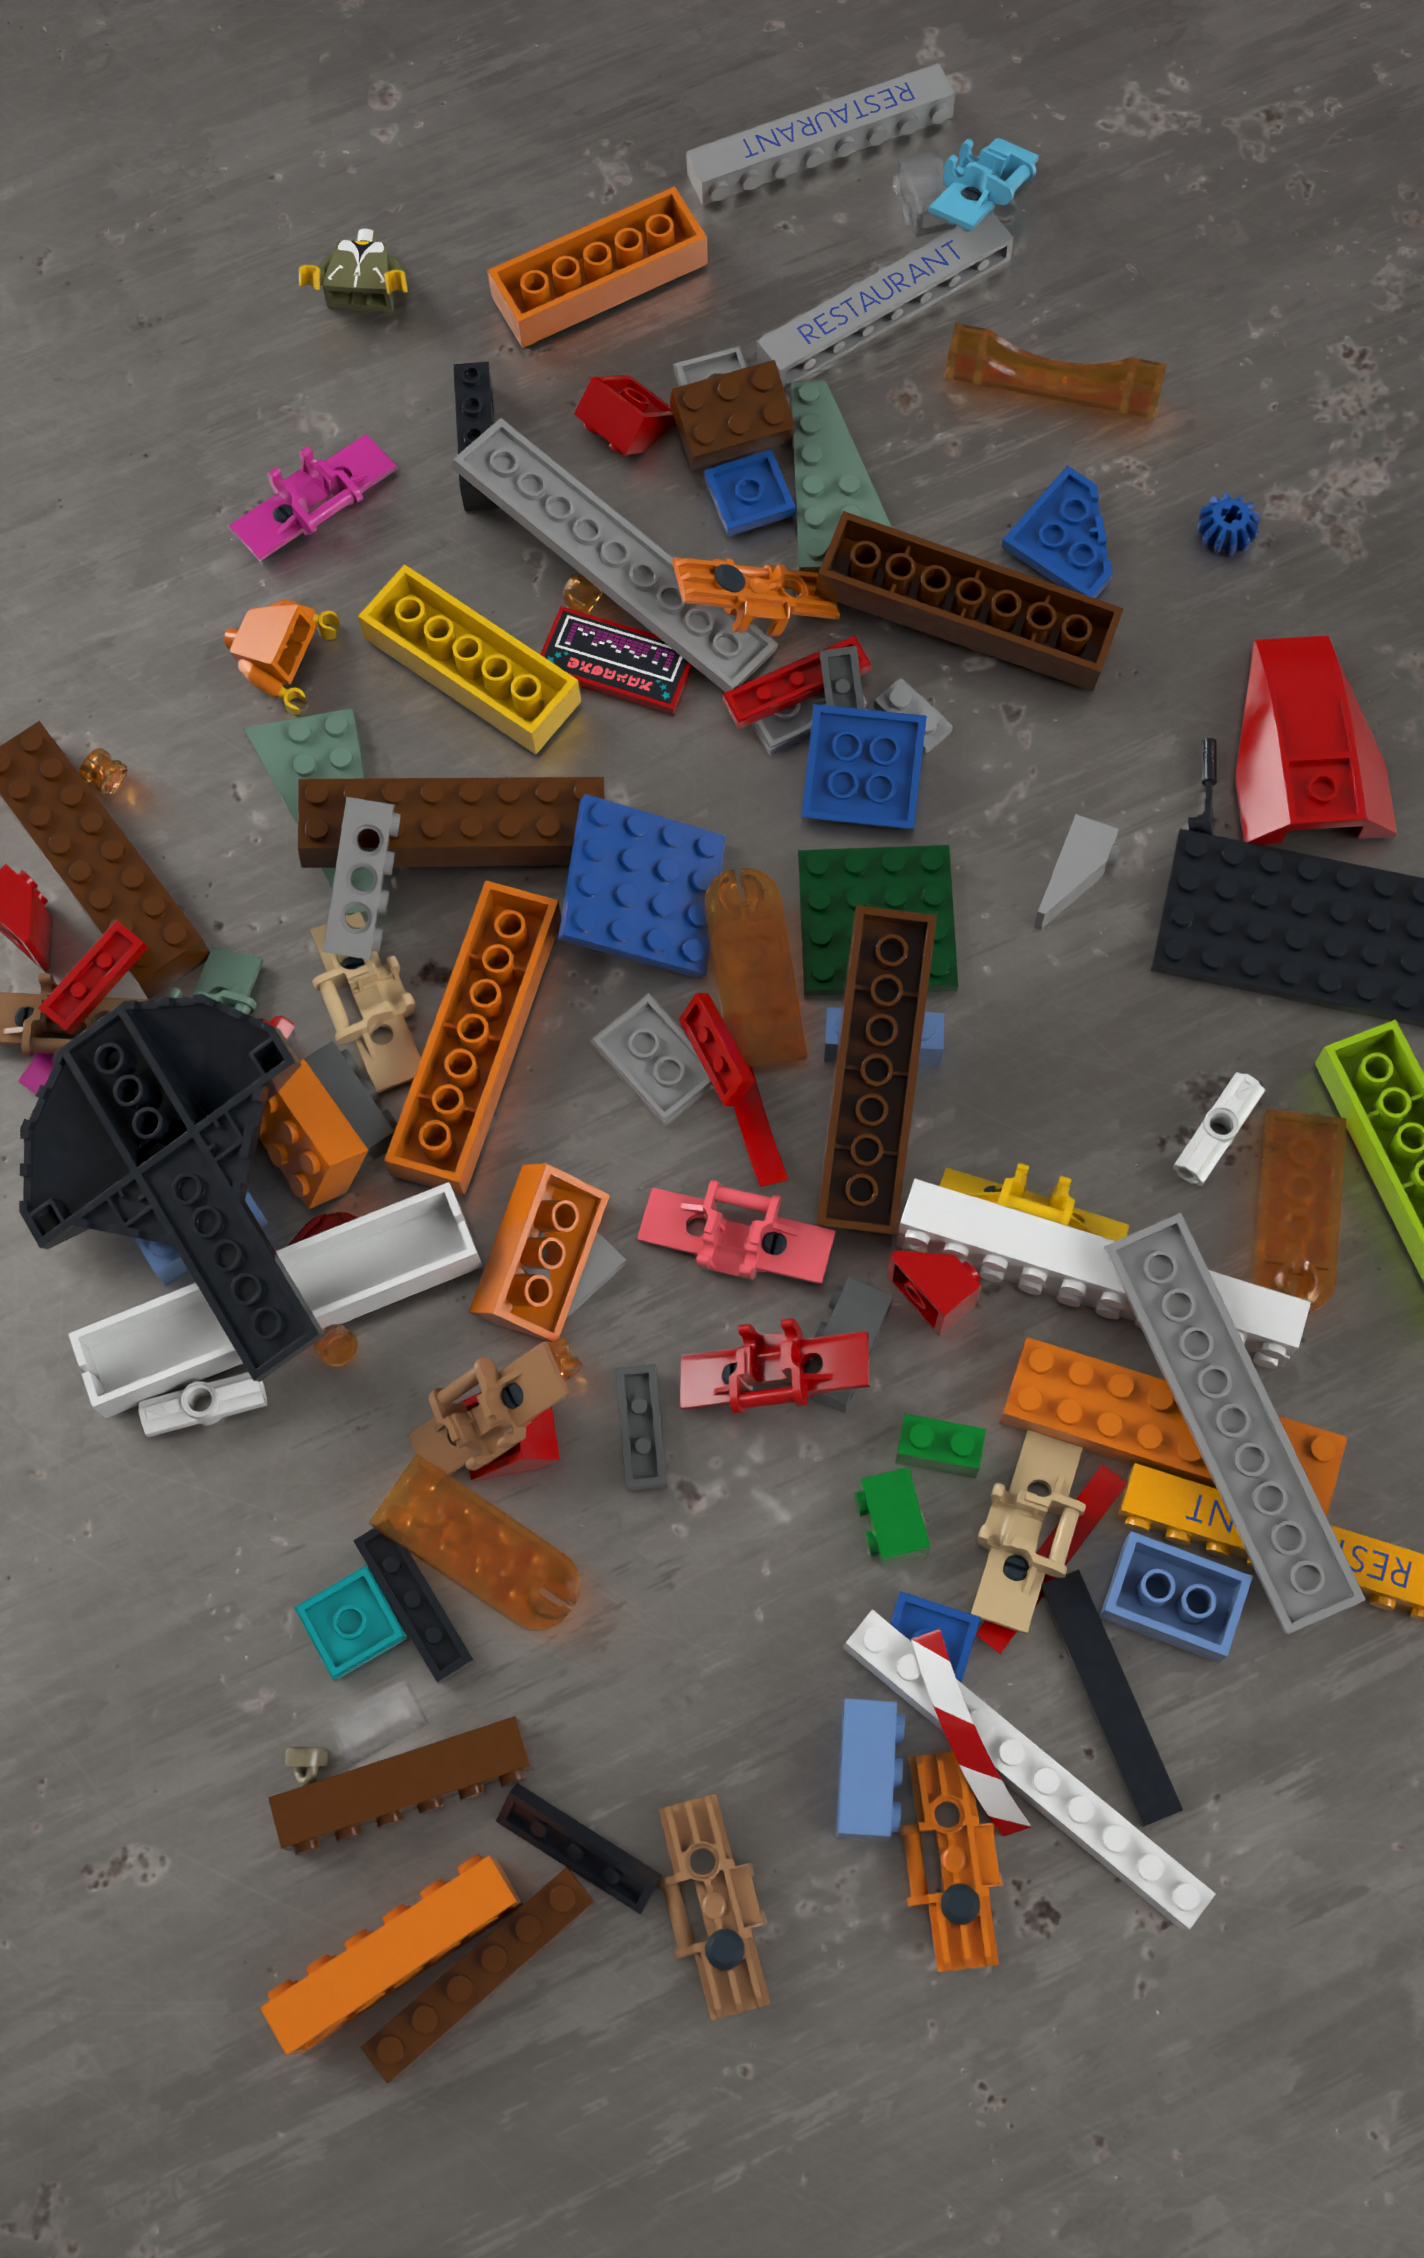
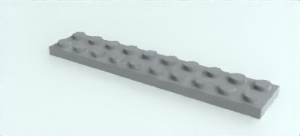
[452,418,778,692]
[1104,1213,1366,1635]

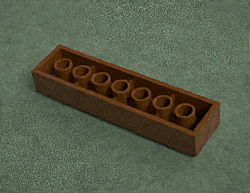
[815,511,1124,691]
[0,721,210,999]
[298,777,605,868]
[815,905,937,1235]

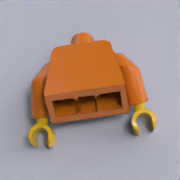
[224,599,339,715]

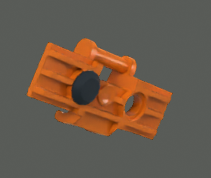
[672,557,840,636]
[898,1751,1003,1972]

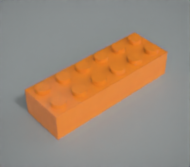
[487,186,708,348]
[259,1854,524,2056]

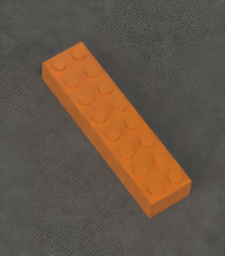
[384,880,562,1197]
[999,1337,1347,1516]

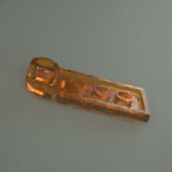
[704,868,808,1067]
[1252,1109,1346,1315]
[368,1453,580,1631]

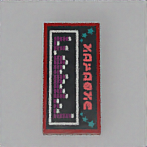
[540,606,693,715]

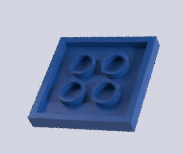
[801,704,927,830]

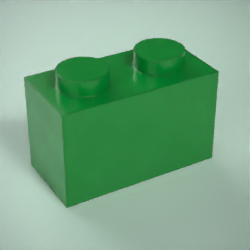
[895,1413,986,1479]
[854,1467,931,1566]

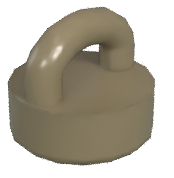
[285,1747,328,1786]

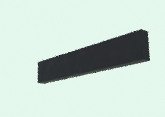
[1041,1569,1183,1827]

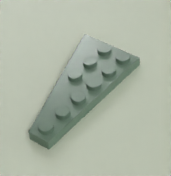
[791,381,892,573]
[243,708,387,918]

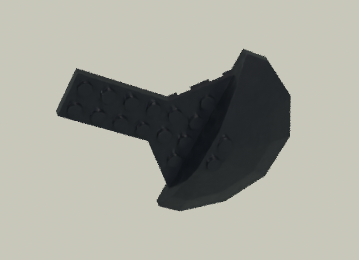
[19,994,325,1382]

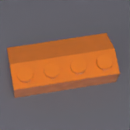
[469,1163,610,1343]

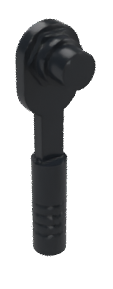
[1188,738,1217,835]

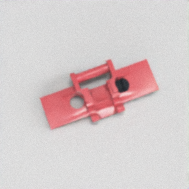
[637,1180,836,1285]

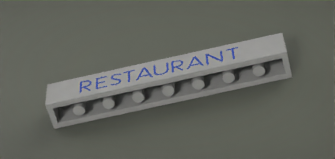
[686,63,955,205]
[757,213,1014,389]

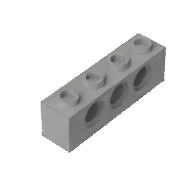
[323,797,401,960]

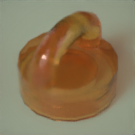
[563,573,602,613]
[314,1324,358,1366]

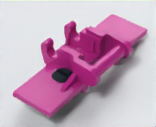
[229,434,397,561]

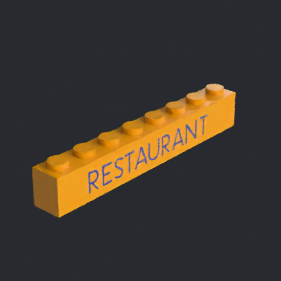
[1116,1463,1424,1622]

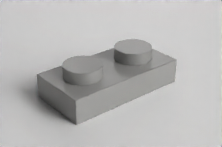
[874,678,953,755]

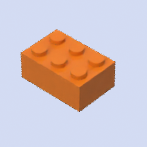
[259,1059,369,1209]

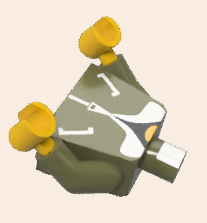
[299,228,408,312]

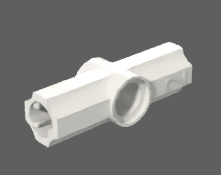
[1172,1072,1265,1187]
[138,1373,267,1437]

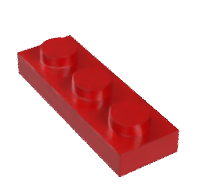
[38,920,149,1035]
[679,993,755,1107]

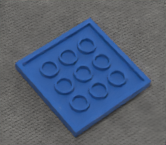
[558,794,726,979]

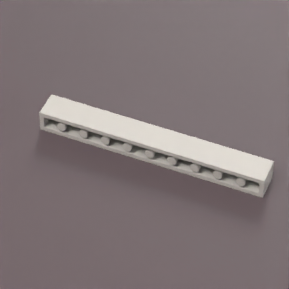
[842,1610,1216,1929]

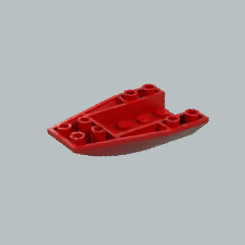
[1235,635,1397,845]

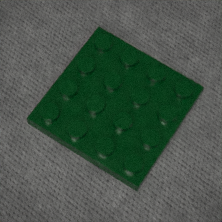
[798,845,958,996]

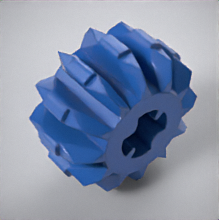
[1197,491,1260,557]

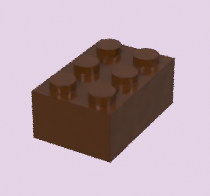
[670,360,796,470]

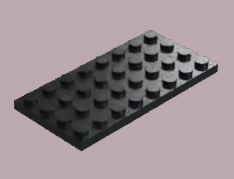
[1151,828,1424,1028]

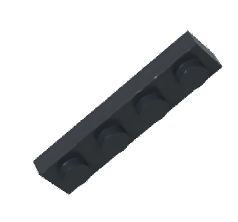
[353,1519,475,1684]
[496,1783,662,1914]

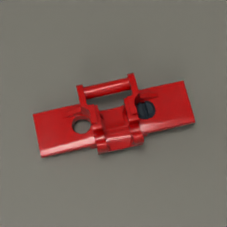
[680,1318,870,1414]

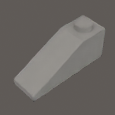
[1034,814,1122,929]

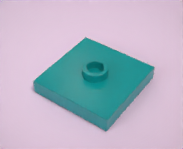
[294,1565,408,1682]

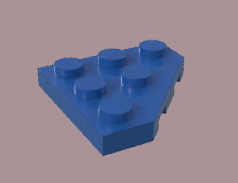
[1001,465,1113,599]

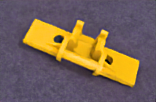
[939,1162,1129,1241]

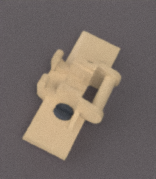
[310,912,421,1094]
[971,1430,1086,1635]

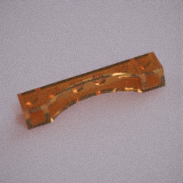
[945,323,1167,419]

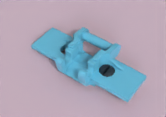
[928,138,1039,232]

